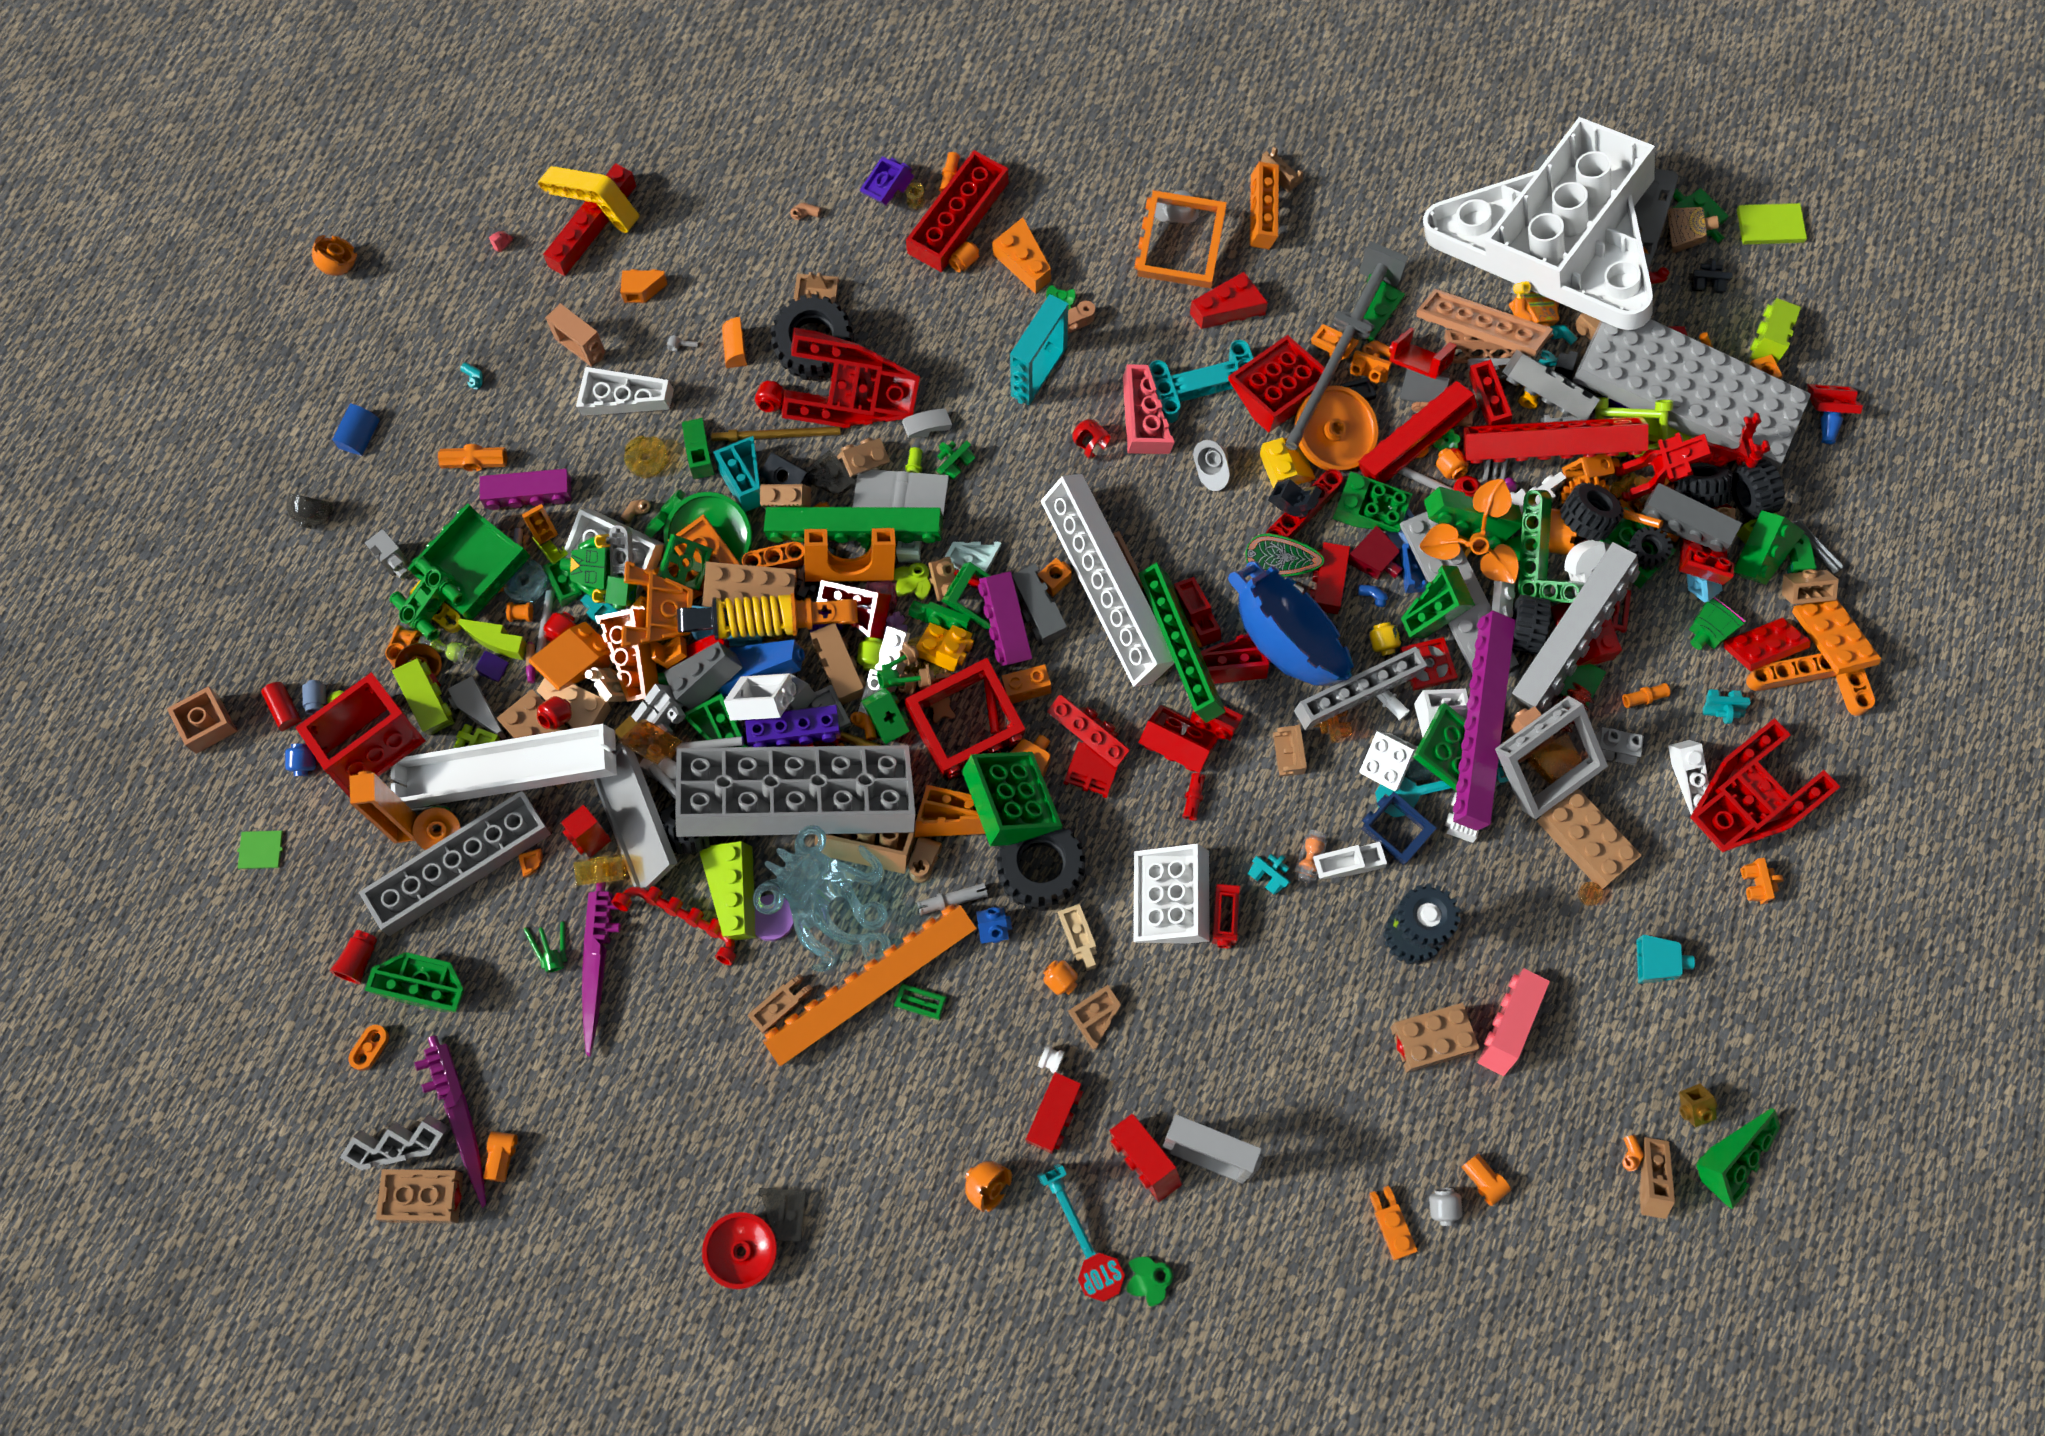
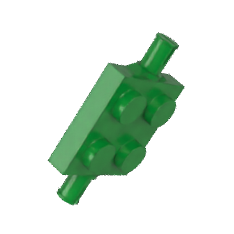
[1673,188,1729,244]

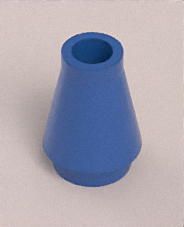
[1820,412,1843,444]

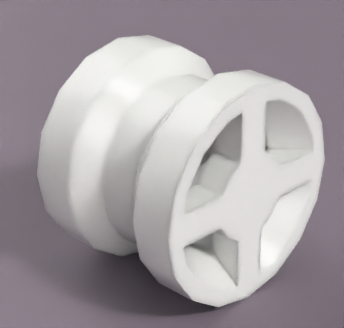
[1038,1044,1065,1073]

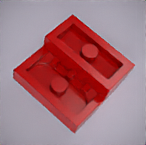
[1807,384,1863,414]

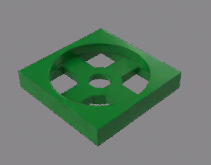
[657,534,713,591]

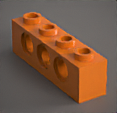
[1250,161,1279,250]

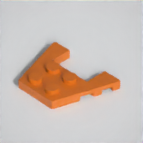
[621,561,693,648]

